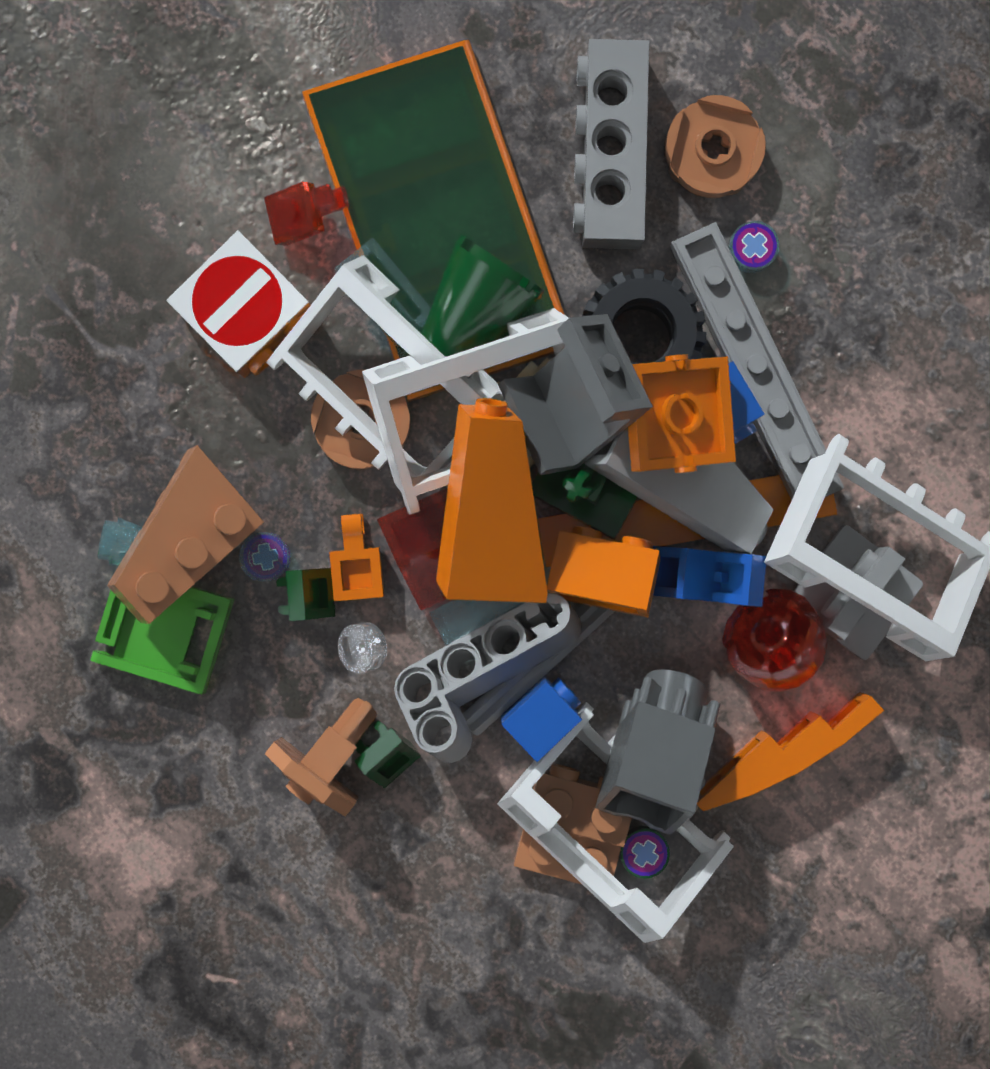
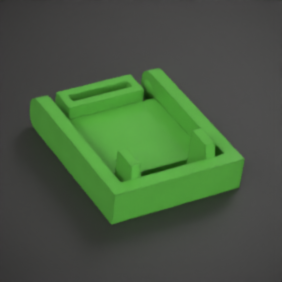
[90,586,235,695]

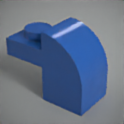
[653,546,766,607]

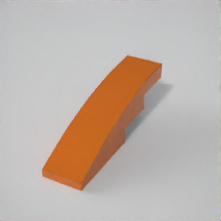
[697,692,885,811]

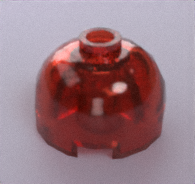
[722,589,828,692]

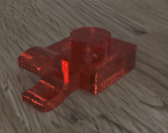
[264,182,350,246]

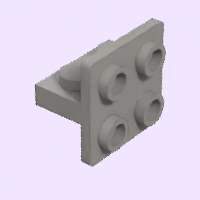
[787,525,923,660]

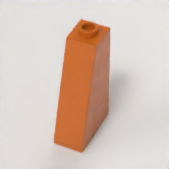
[436,398,548,603]

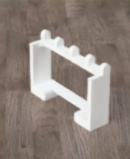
[266,255,505,477]
[362,308,568,515]
[764,434,990,661]
[497,702,734,943]

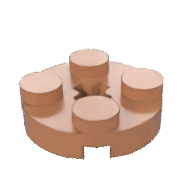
[665,95,766,198]
[311,369,411,470]

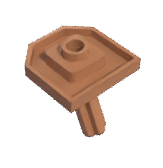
[265,698,377,817]

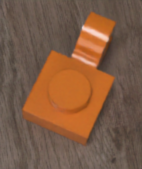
[329,513,385,601]

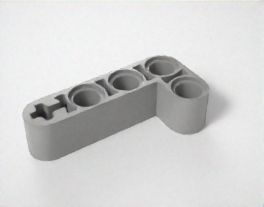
[394,593,582,763]

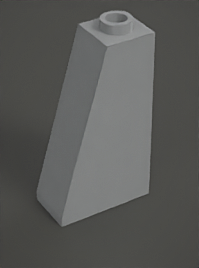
[585,428,774,554]

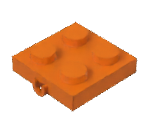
[628,354,736,473]

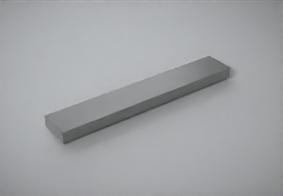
[670,222,844,500]

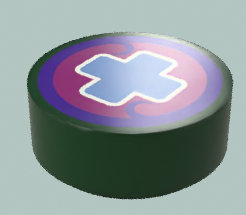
[619,826,670,879]

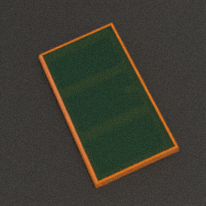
[302,40,565,402]

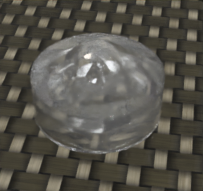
[338,622,387,674]

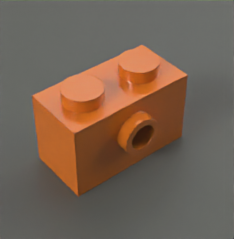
[547,526,661,618]

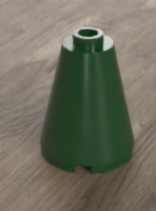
[421,234,545,357]

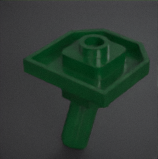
[532,463,638,540]

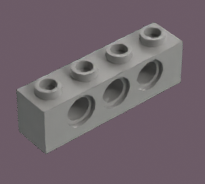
[573,39,649,249]

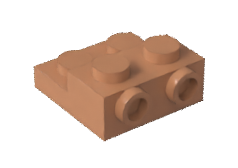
[513,763,632,884]

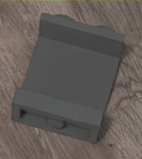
[498,314,653,475]

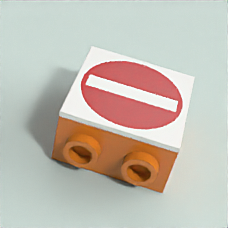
[166,230,311,378]

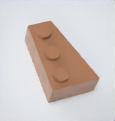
[107,445,264,624]

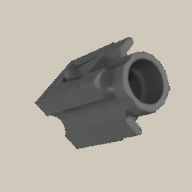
[595,669,720,835]

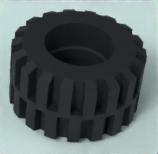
[582,268,707,364]

